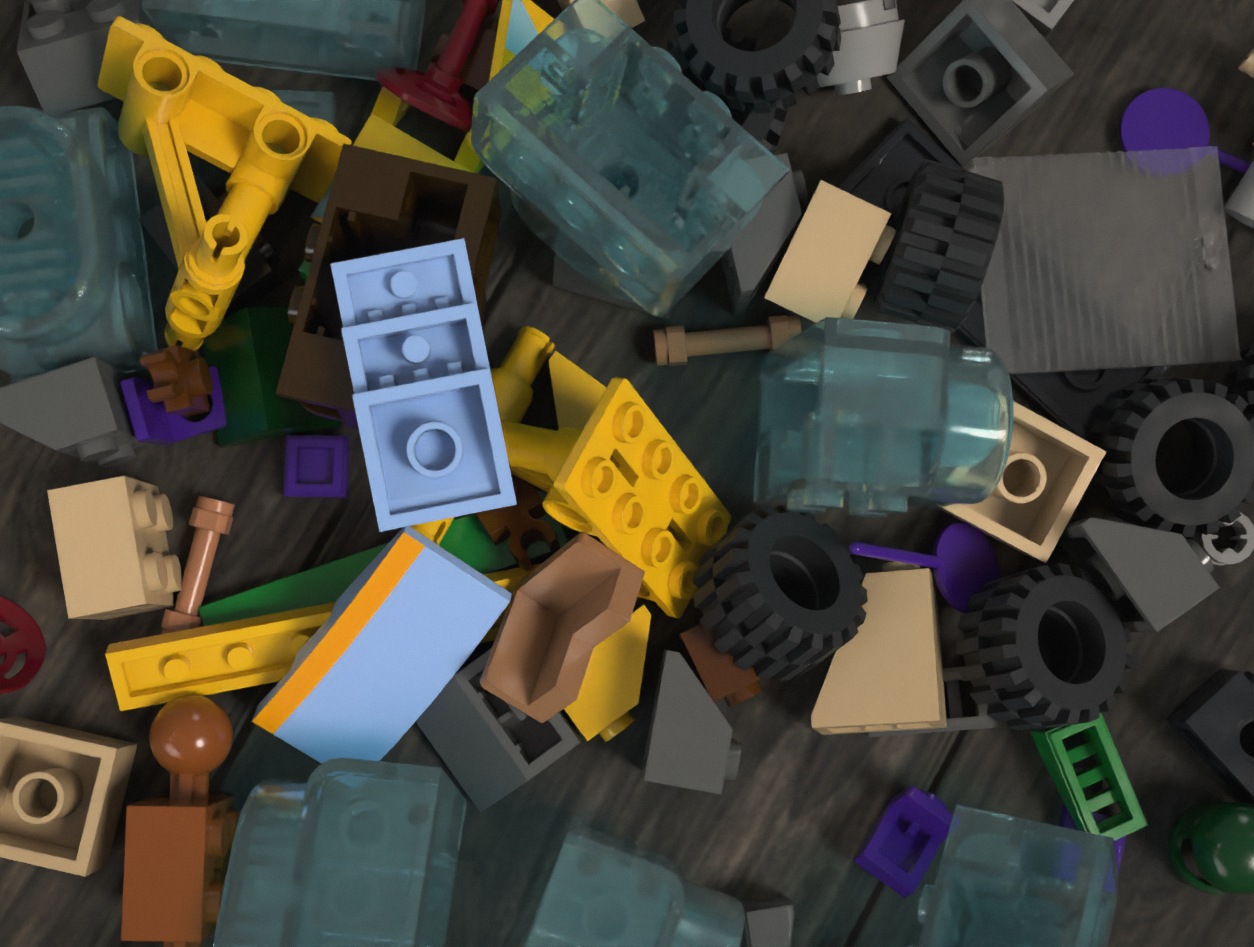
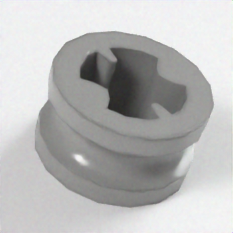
[1191,512,1254,566]

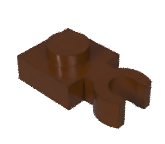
[140,345,213,417]
[474,473,560,571]

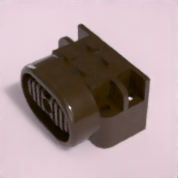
[276,143,501,430]

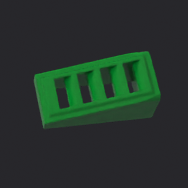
[1030,713,1148,850]

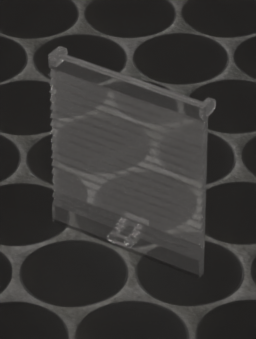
[966,146,1241,378]

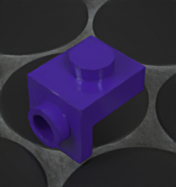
[853,786,961,898]

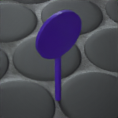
[1119,88,1251,177]
[849,523,1000,614]

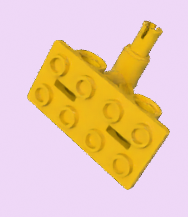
[97,16,352,351]
[410,326,731,619]

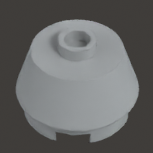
[786,0,905,96]

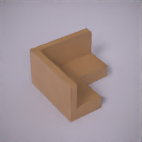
[480,533,645,723]

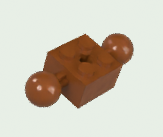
[121,695,243,947]

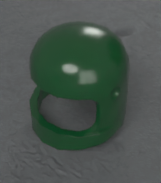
[1168,801,1254,895]

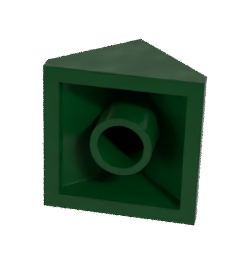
[202,307,341,448]

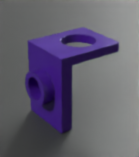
[120,366,226,446]

